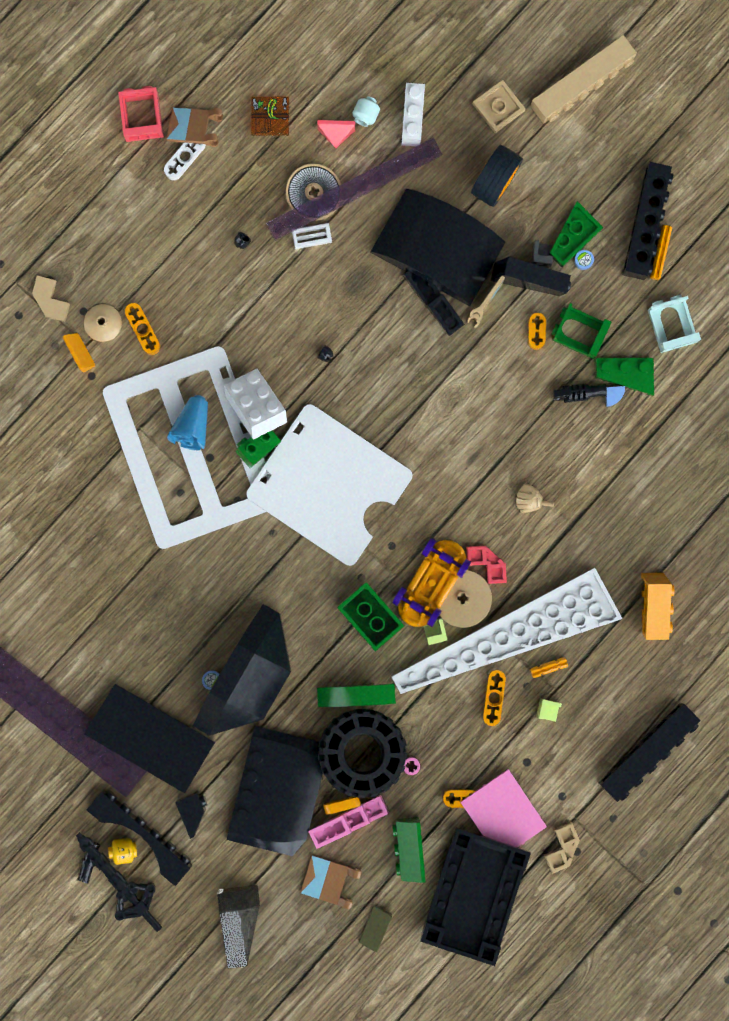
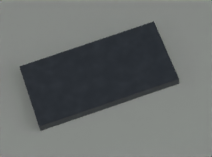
[84,684,215,794]

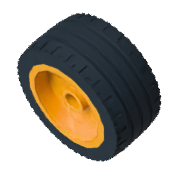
[471,144,523,207]

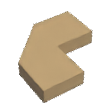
[32,276,70,322]
[544,822,580,874]

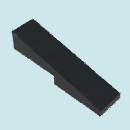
[402,270,465,336]

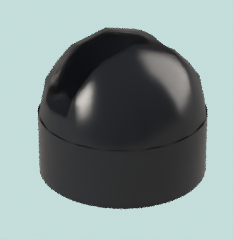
[234,232,251,249]
[317,345,333,362]

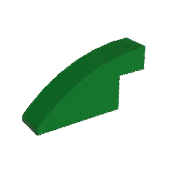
[317,683,396,707]

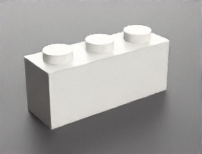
[401,83,425,147]

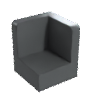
[531,240,553,268]

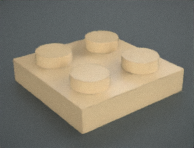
[472,80,525,133]

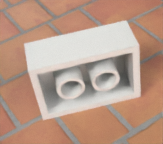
[224,369,287,439]

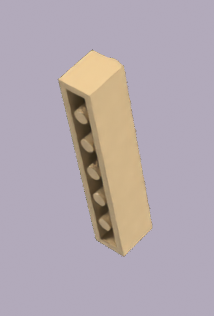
[530,35,637,124]

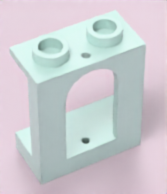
[648,295,701,353]

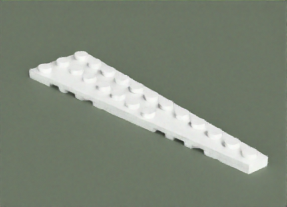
[391,568,622,694]

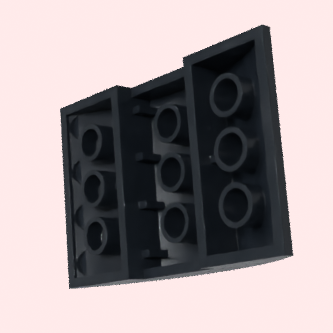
[370,189,505,306]

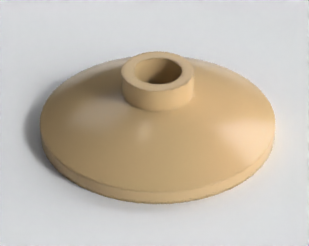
[84,304,122,342]

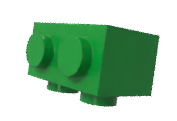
[235,430,281,469]

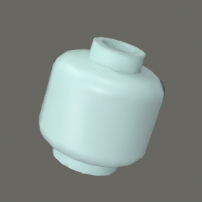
[352,96,380,127]

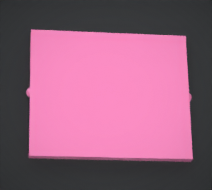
[461,769,547,847]

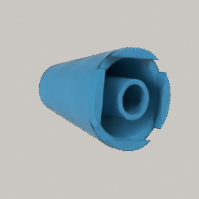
[167,395,208,451]

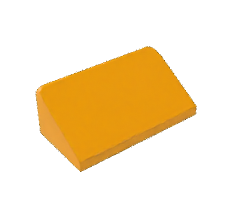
[62,333,95,372]

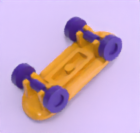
[392,538,471,627]

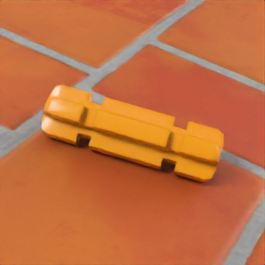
[530,657,568,678]

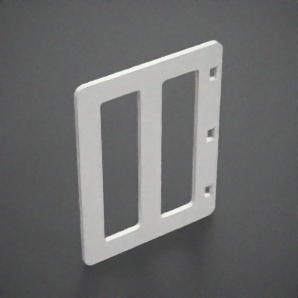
[103,346,271,549]

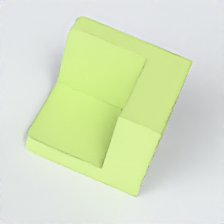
[423,618,447,645]
[536,698,562,722]

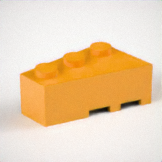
[641,573,674,640]

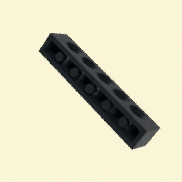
[622,162,674,280]

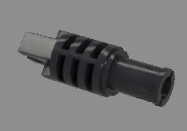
[553,384,607,403]

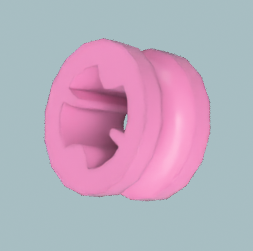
[404,757,420,775]

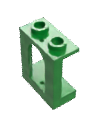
[551,303,612,359]

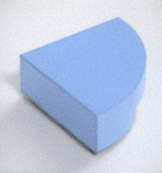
[606,386,625,407]

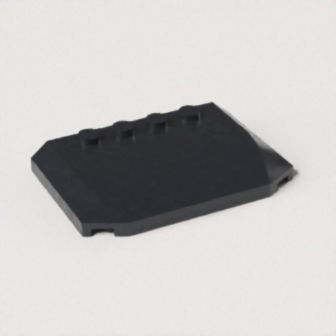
[227,725,323,856]

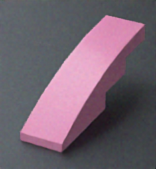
[308,795,389,849]

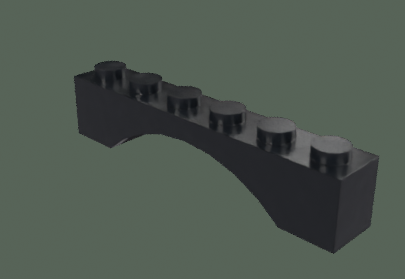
[86,790,192,886]

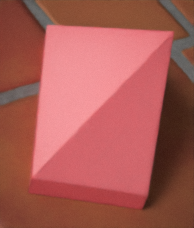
[317,120,355,148]

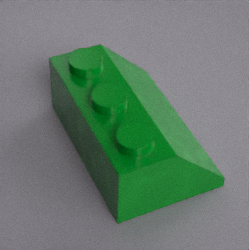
[392,817,426,883]

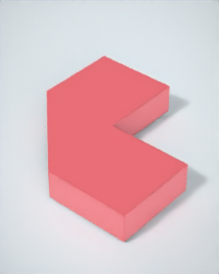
[466,546,507,584]

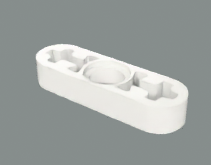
[164,143,206,180]

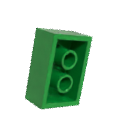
[337,582,404,652]

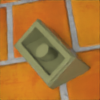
[359,906,392,952]

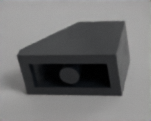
[175,791,208,839]

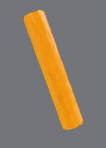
[650,225,672,280]

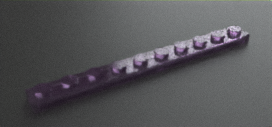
[266,138,442,241]

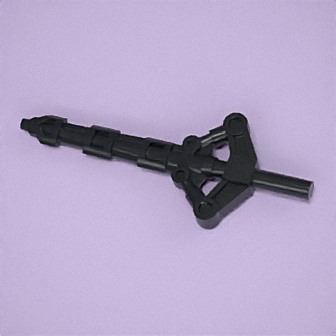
[76,832,162,932]

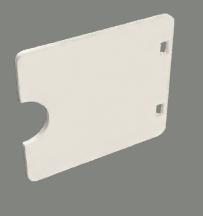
[247,404,413,566]

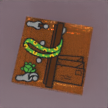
[251,97,289,136]

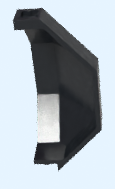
[193,604,291,736]

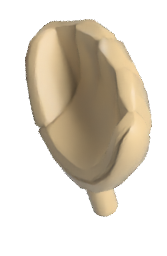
[516,484,554,513]

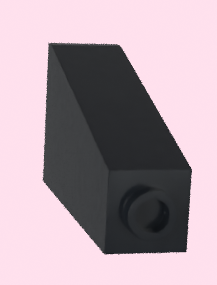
[491,256,571,296]

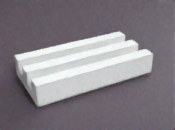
[292,223,332,249]

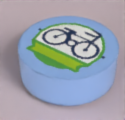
[574,250,594,270]
[202,670,220,690]

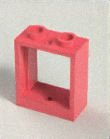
[118,86,164,142]

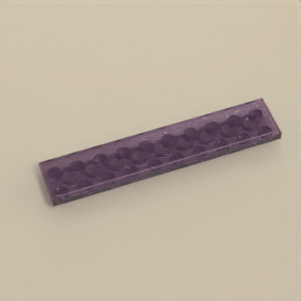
[0,647,147,797]

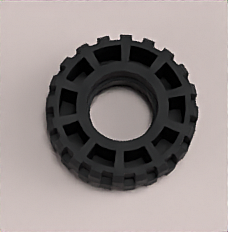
[318,709,407,798]

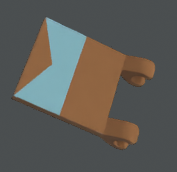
[167,108,223,147]
[301,855,362,909]

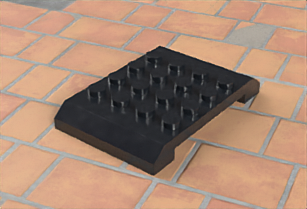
[420,827,531,966]

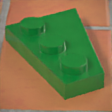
[549,201,604,267]
[595,358,654,397]

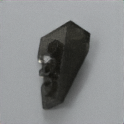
[217,885,260,969]

